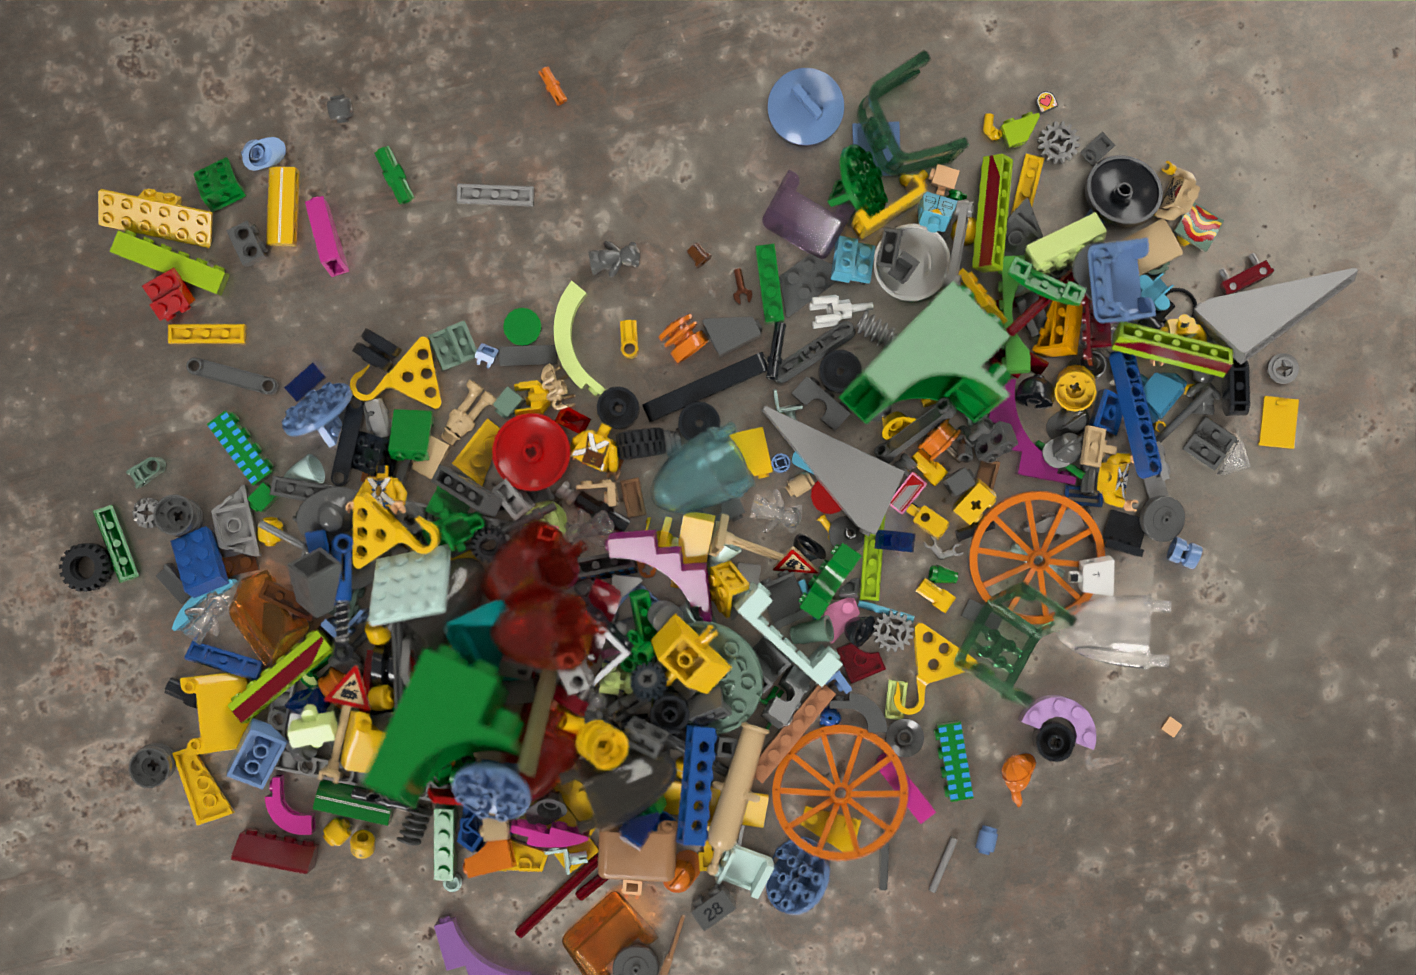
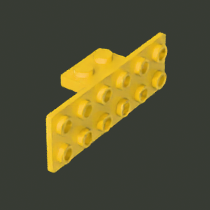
[98,189,213,248]
[653,778,769,831]

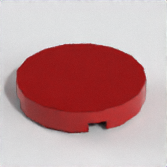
[811,481,842,514]

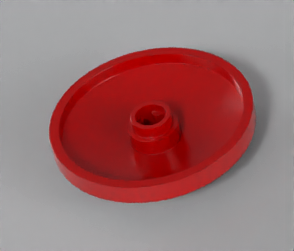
[492,413,571,491]

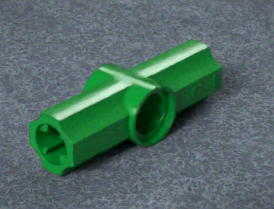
[374,146,415,205]

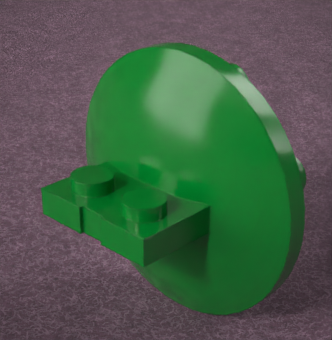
[827,144,888,219]

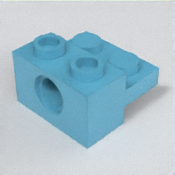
[830,236,875,284]

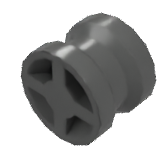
[893,453,918,477]

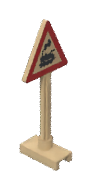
[709,513,819,574]
[318,665,371,783]

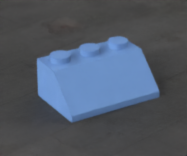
[226,718,287,789]

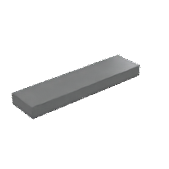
[457,183,534,207]

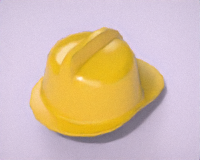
[882,411,917,440]

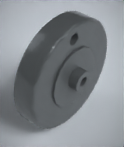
[1139,495,1185,542]
[613,944,659,975]

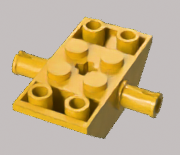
[651,613,732,694]

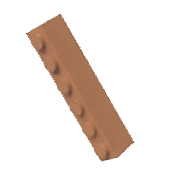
[755,683,836,784]

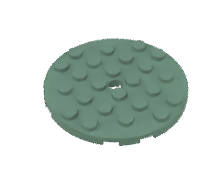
[651,621,763,734]

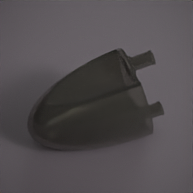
[380,558,486,660]
[558,748,677,834]

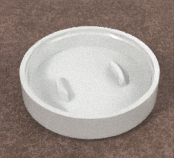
[873,224,951,302]

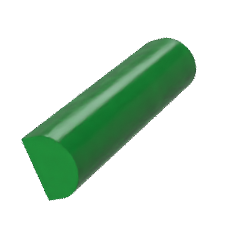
[93,505,139,583]
[629,589,657,666]

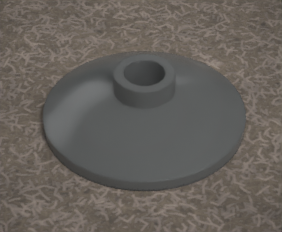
[829,516,864,552]
[886,719,924,757]

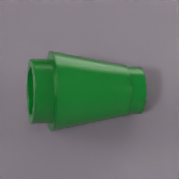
[928,564,958,584]

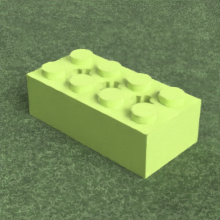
[1025,212,1107,275]

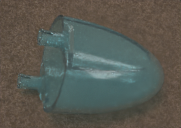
[650,421,755,513]

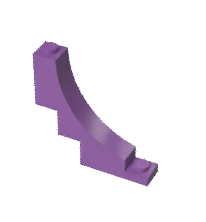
[434,916,531,975]

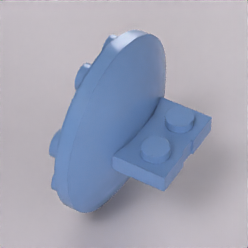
[768,68,844,146]
[282,382,352,448]
[452,759,531,822]
[766,837,830,915]

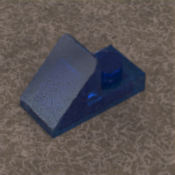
[875,530,916,552]

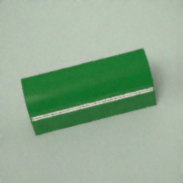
[313,779,394,826]

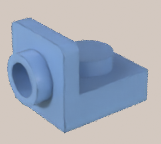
[825,670,853,694]

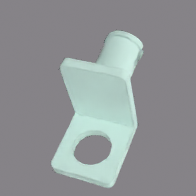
[773,389,803,420]
[543,847,588,875]

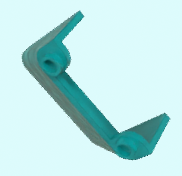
[444,600,520,681]

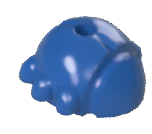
[819,706,842,727]

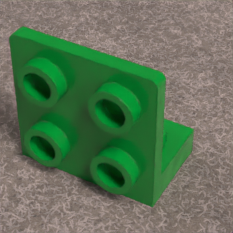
[194,157,246,213]

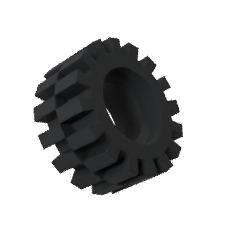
[471,525,507,563]

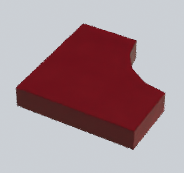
[836,642,886,684]

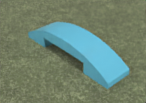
[172,579,238,631]

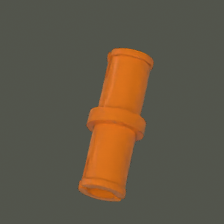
[538,66,568,106]

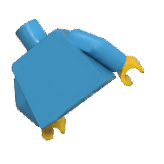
[1140,372,1194,432]

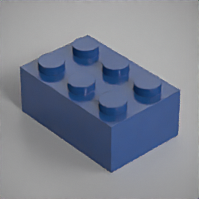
[170,526,230,598]

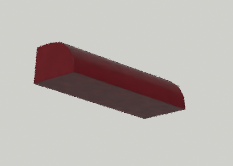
[569,578,622,664]

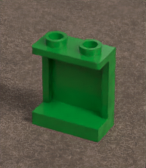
[388,409,435,462]

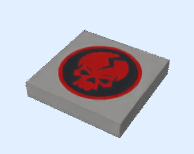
[400,639,417,687]

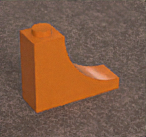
[463,837,517,878]

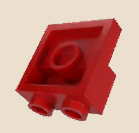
[142,267,195,321]

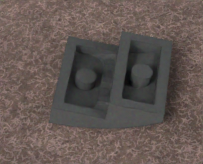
[1183,416,1238,471]

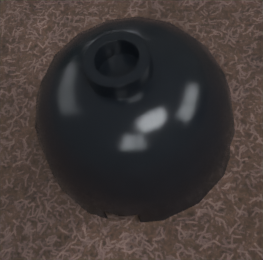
[1015,374,1055,409]

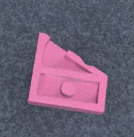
[821,598,860,644]

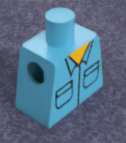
[918,191,958,233]

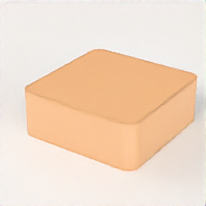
[1161,716,1182,737]

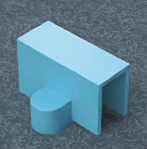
[1139,273,1174,311]

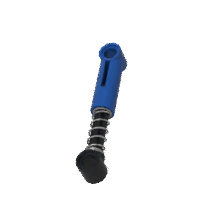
[331,534,353,662]

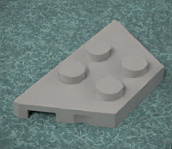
[211,485,262,557]

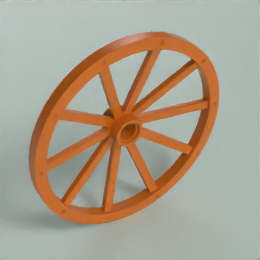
[969,491,1105,624]
[772,725,909,861]

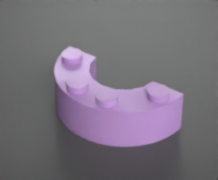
[1018,695,1096,750]

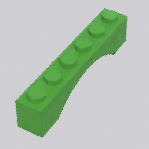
[998,255,1031,374]

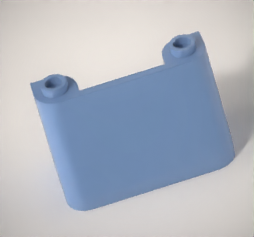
[1088,238,1156,323]

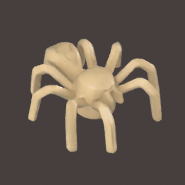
[541,363,576,410]

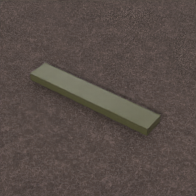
[518,655,558,776]

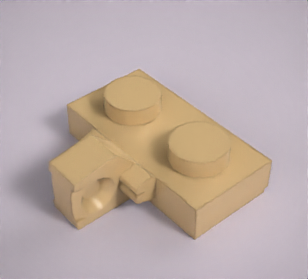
[1080,426,1117,468]

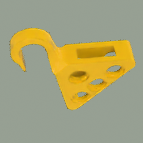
[350,337,441,410]
[353,492,441,569]
[893,622,978,715]

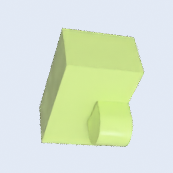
[288,704,338,748]

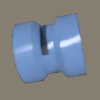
[771,453,791,473]

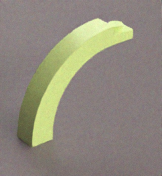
[554,281,606,396]

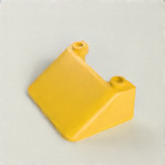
[180,672,250,756]
[341,711,385,773]

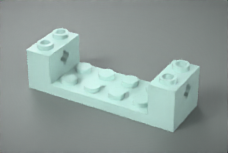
[732,581,843,687]

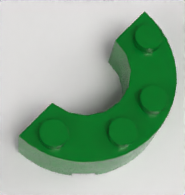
[798,543,862,620]

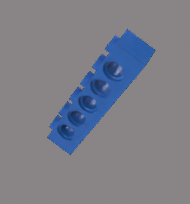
[676,725,717,846]

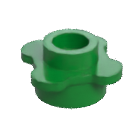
[946,189,967,201]

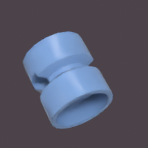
[1166,537,1203,569]

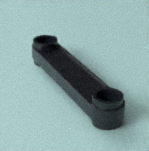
[331,395,366,486]

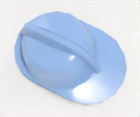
[241,137,286,171]

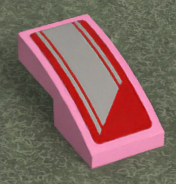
[890,471,928,515]

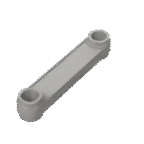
[943,200,974,289]

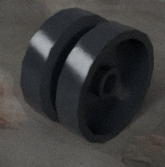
[352,328,402,373]
[818,350,862,393]
[597,386,640,430]
[678,402,720,445]
[371,645,394,688]

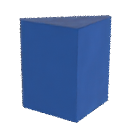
[1088,389,1123,436]

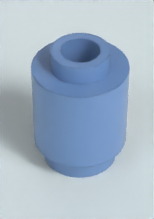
[975,825,998,855]

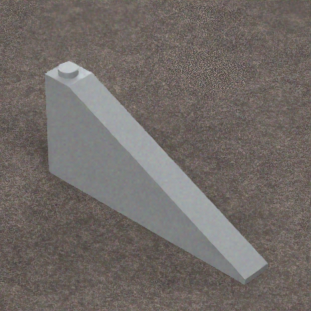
[1192,268,1358,364]
[762,406,905,536]

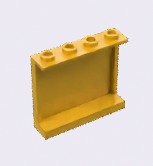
[850,174,927,241]

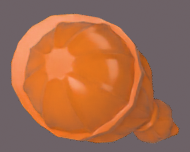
[1002,753,1036,807]

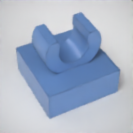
[475,343,499,369]

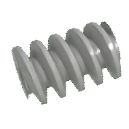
[855,310,898,350]

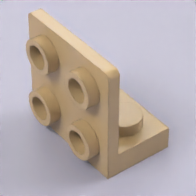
[576,479,619,507]

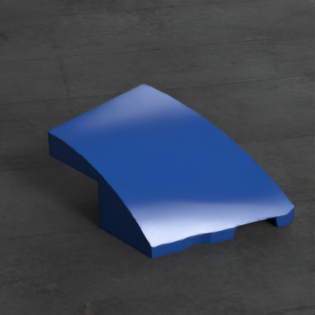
[457,806,514,853]

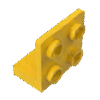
[708,560,750,618]

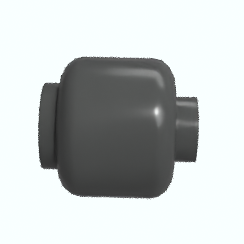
[326,94,354,123]

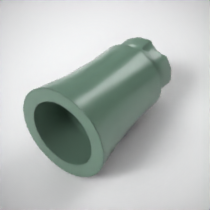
[790,615,834,645]

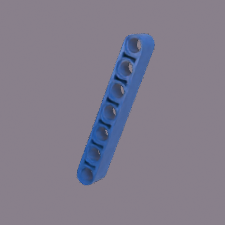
[1109,350,1162,479]

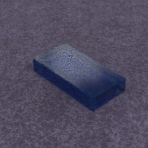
[284,363,326,402]

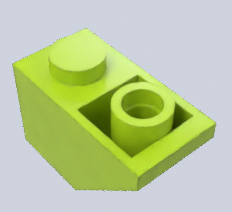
[999,112,1040,150]

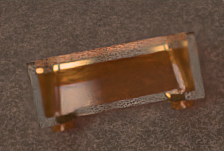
[229,570,310,667]
[562,891,659,975]

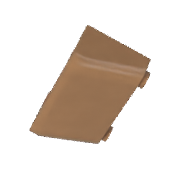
[598,817,678,882]

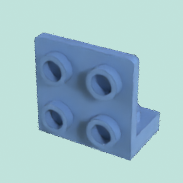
[321,607,370,638]

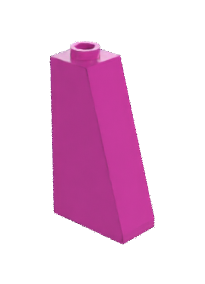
[305,196,350,277]
[874,753,936,824]

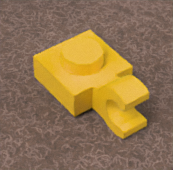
[698,839,719,871]

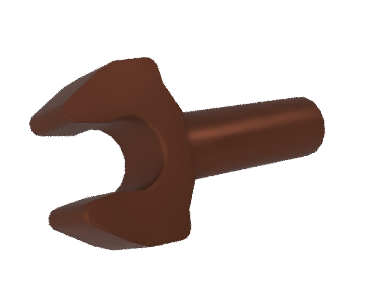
[733,268,753,305]

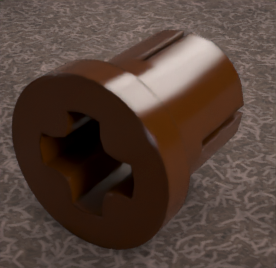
[687,242,712,268]

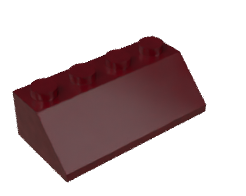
[230,828,320,875]

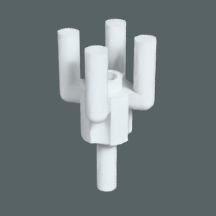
[809,295,873,329]

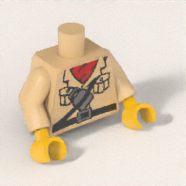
[1152,161,1200,220]

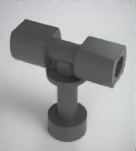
[957,417,995,463]

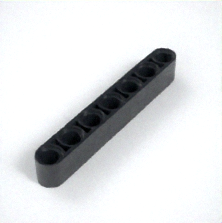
[642,352,768,423]

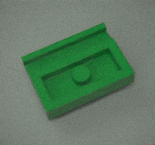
[425,486,471,519]

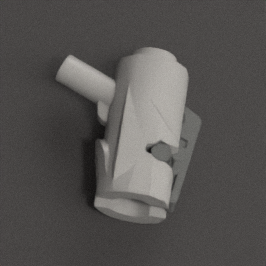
[363,398,392,439]

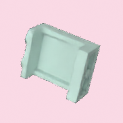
[714,844,774,899]

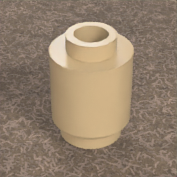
[785,471,815,498]

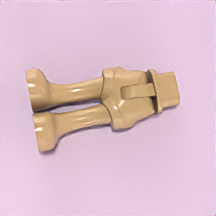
[440,379,497,446]

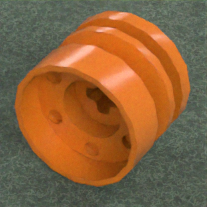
[658,314,710,364]

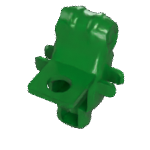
[422,509,485,552]

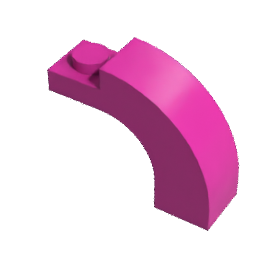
[265,775,316,835]

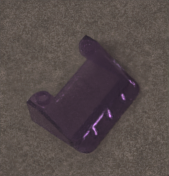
[762,169,856,259]

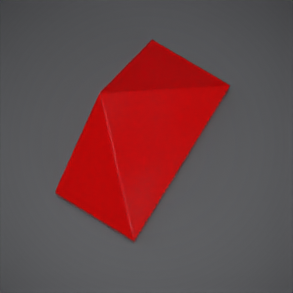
[555,404,591,434]

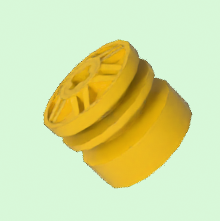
[1055,365,1096,412]
[576,720,628,770]

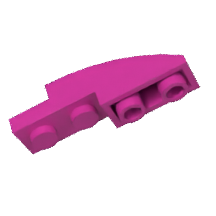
[510,819,590,848]

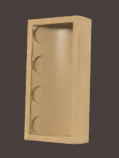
[1120,218,1183,276]

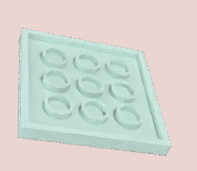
[369,544,451,626]

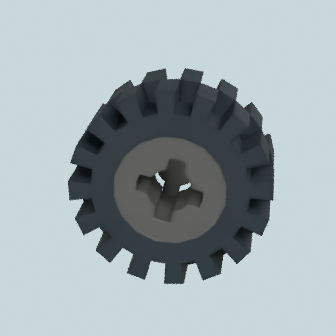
[630,663,667,701]

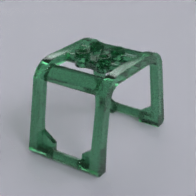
[857,50,969,176]
[954,581,1077,708]

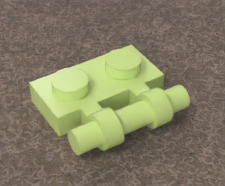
[599,663,636,695]

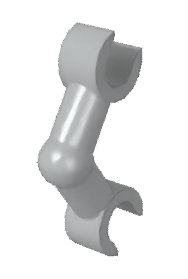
[924,536,964,560]

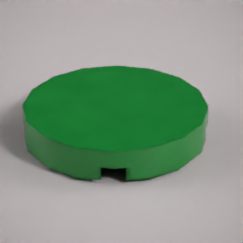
[503,308,542,346]

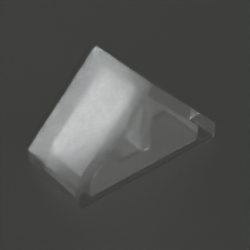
[1217,439,1251,476]

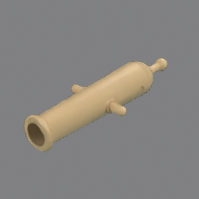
[707,722,770,875]

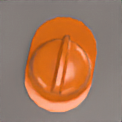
[663,850,701,893]

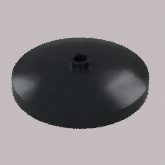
[1085,155,1163,227]

